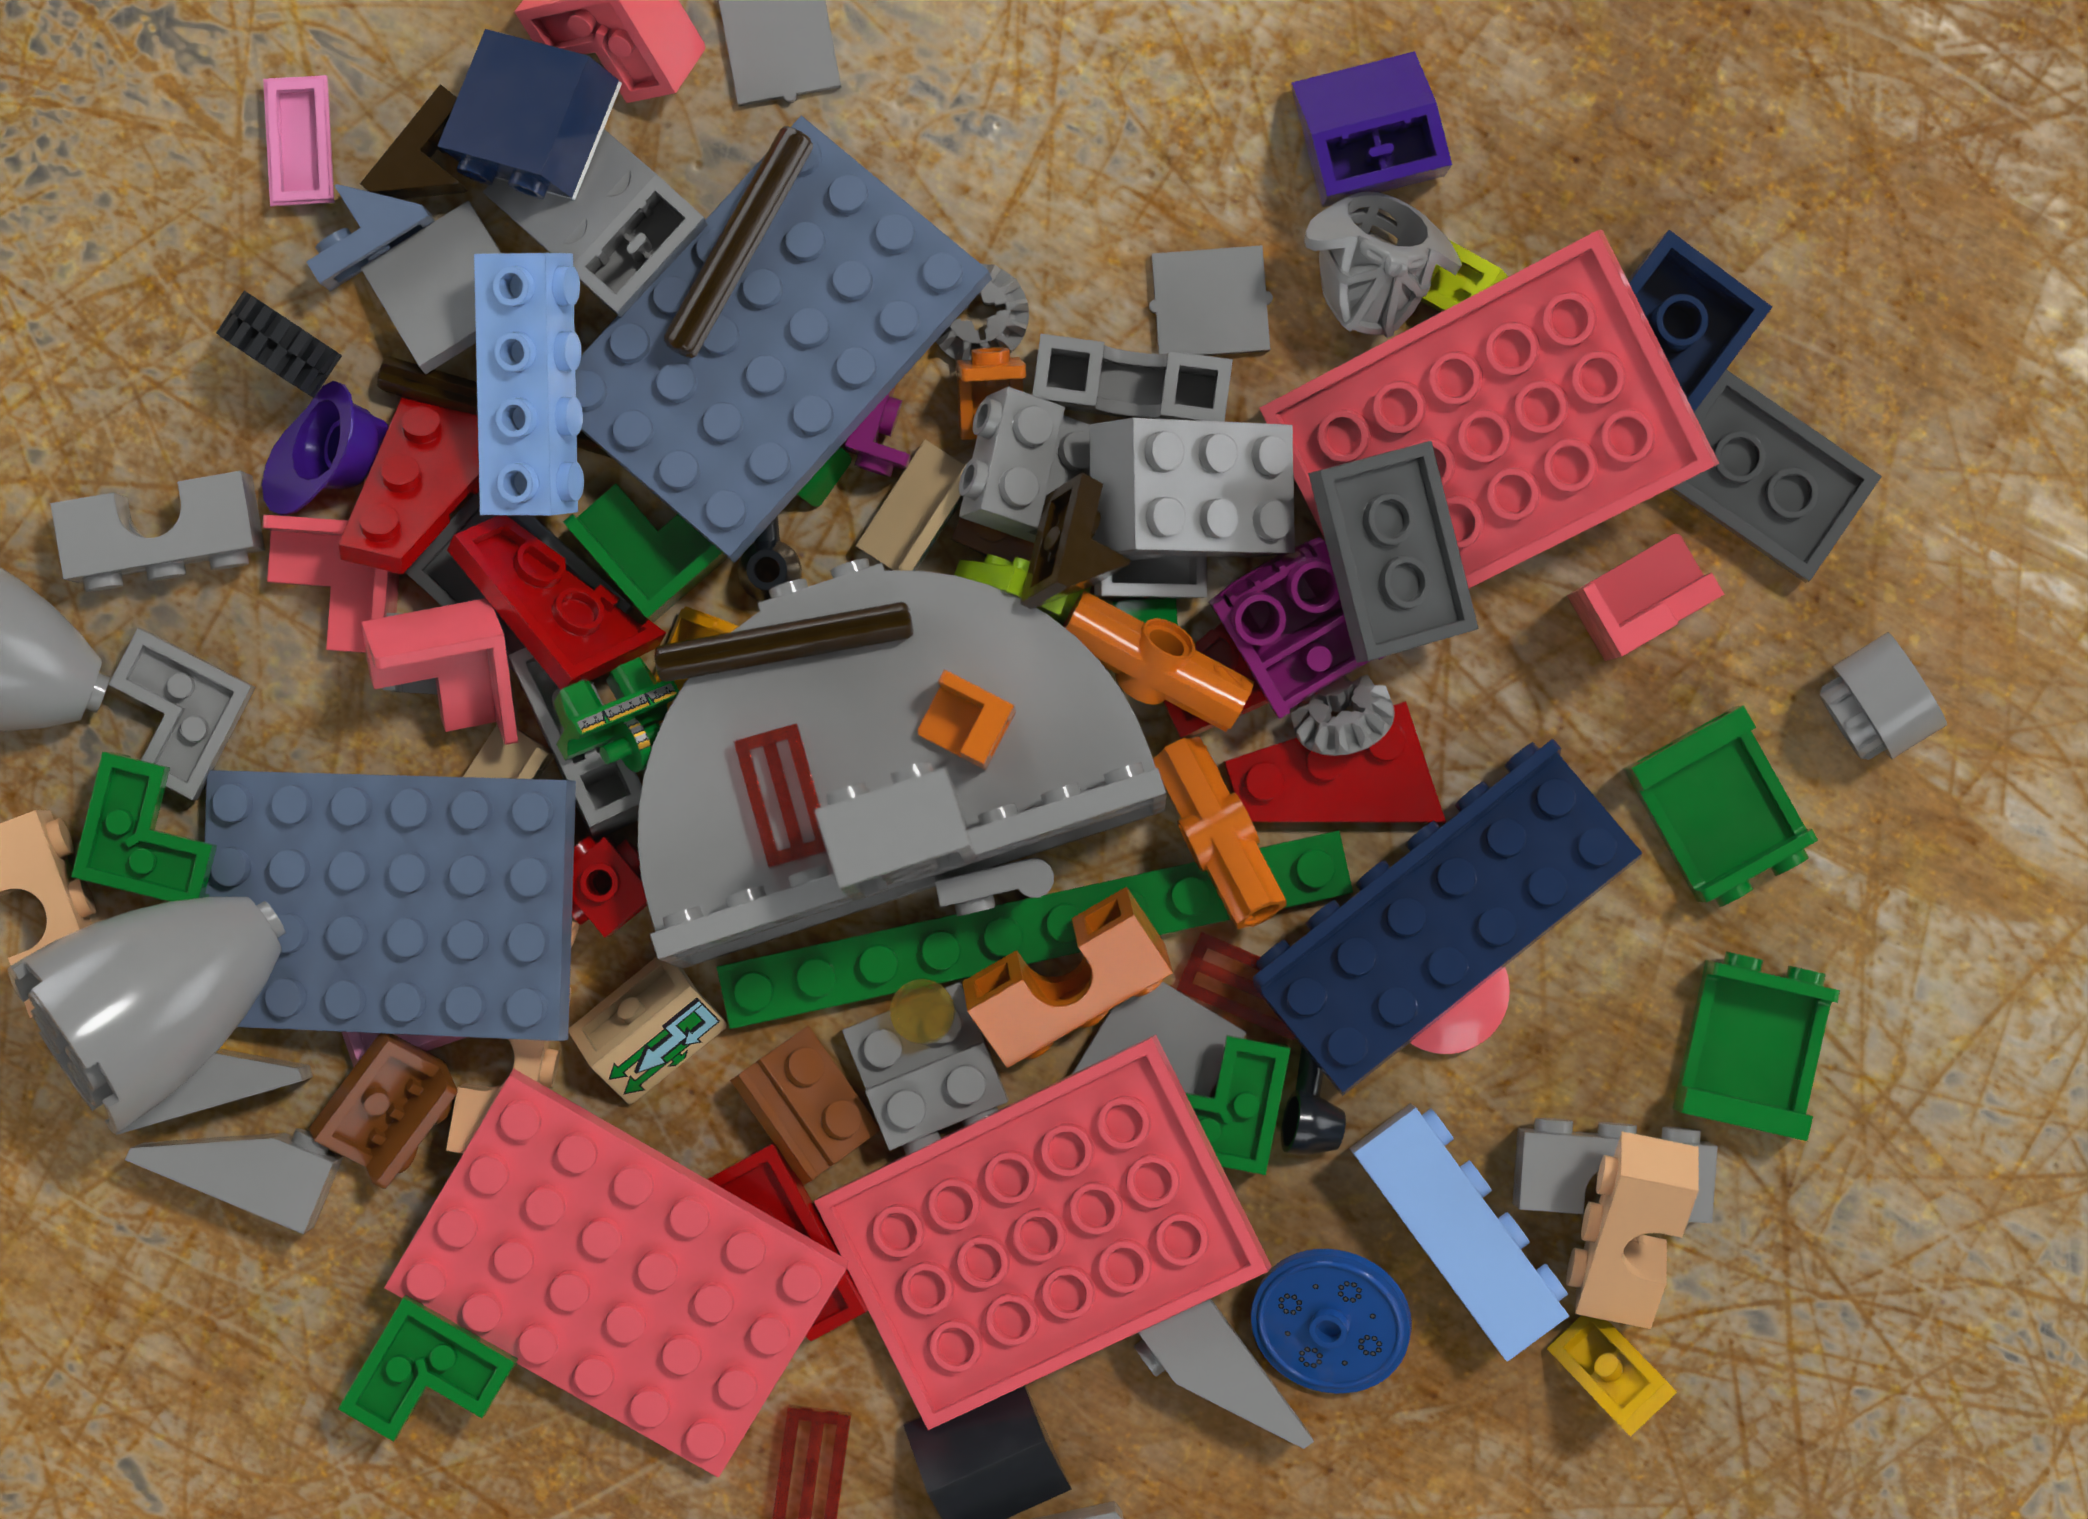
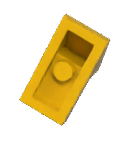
[1546,1315,1677,1437]

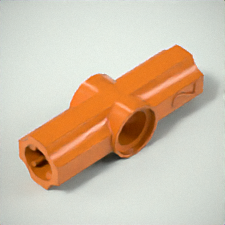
[1063,590,1254,732]
[1153,736,1287,929]

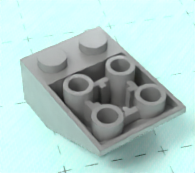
[483,129,708,317]

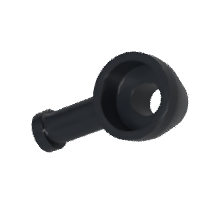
[738,515,802,602]
[1281,1043,1346,1155]

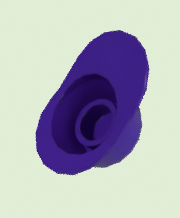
[262,381,389,516]

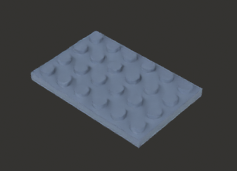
[575,116,992,563]
[205,770,576,1041]

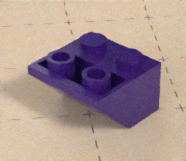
[1291,51,1452,207]

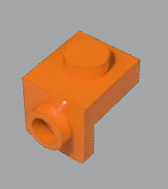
[956,347,1026,440]

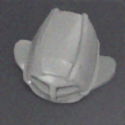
[1304,191,1462,338]

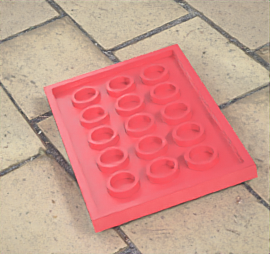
[1259,230,1719,588]
[814,1034,1272,1430]
[384,1068,849,1478]

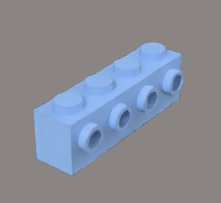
[474,253,584,516]
[1349,1103,1569,1362]

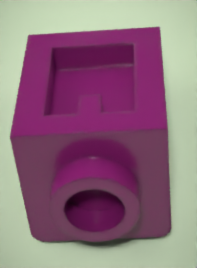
[845,387,911,477]

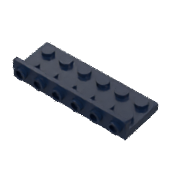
[1253,739,1642,1096]

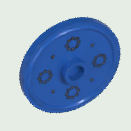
[1251,1249,1412,1394]

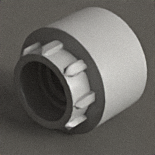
[1819,632,1948,760]

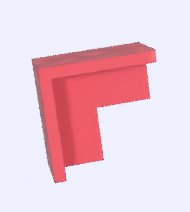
[514,0,705,103]
[263,515,399,653]
[1567,534,1725,661]
[362,598,518,745]

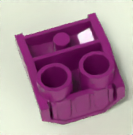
[1209,537,1386,719]

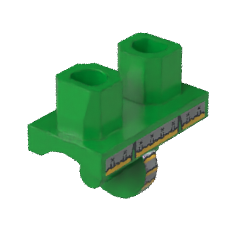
[553,657,680,773]

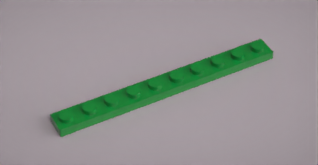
[716,830,1353,1029]

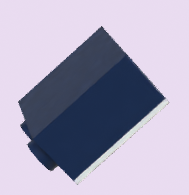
[438,29,622,200]

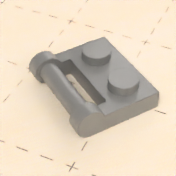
[935,858,1054,916]

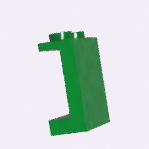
[1623,705,1818,907]
[1672,951,1840,1141]

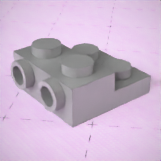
[959,386,1090,543]
[842,981,1009,1155]

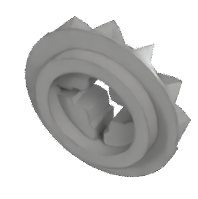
[935,264,1029,360]
[1291,675,1395,756]

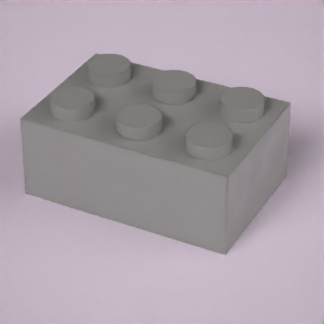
[1089,418,1295,558]

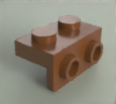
[309,1033,457,1189]

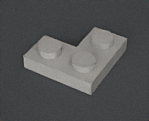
[108,628,256,800]

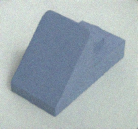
[306,184,435,291]

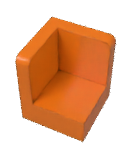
[918,670,1016,771]

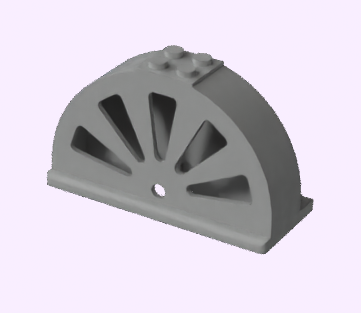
[638,558,1166,968]

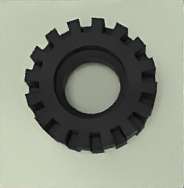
[216,290,342,398]

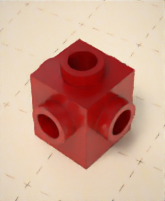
[572,835,648,938]

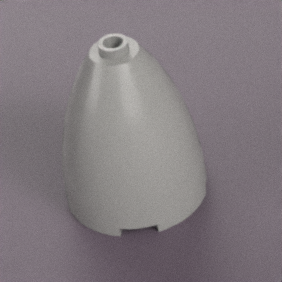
[0,567,110,731]
[8,897,285,1134]

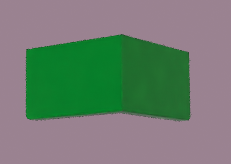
[563,484,728,622]
[71,752,217,902]
[1185,1035,1291,1175]
[338,1295,518,1442]

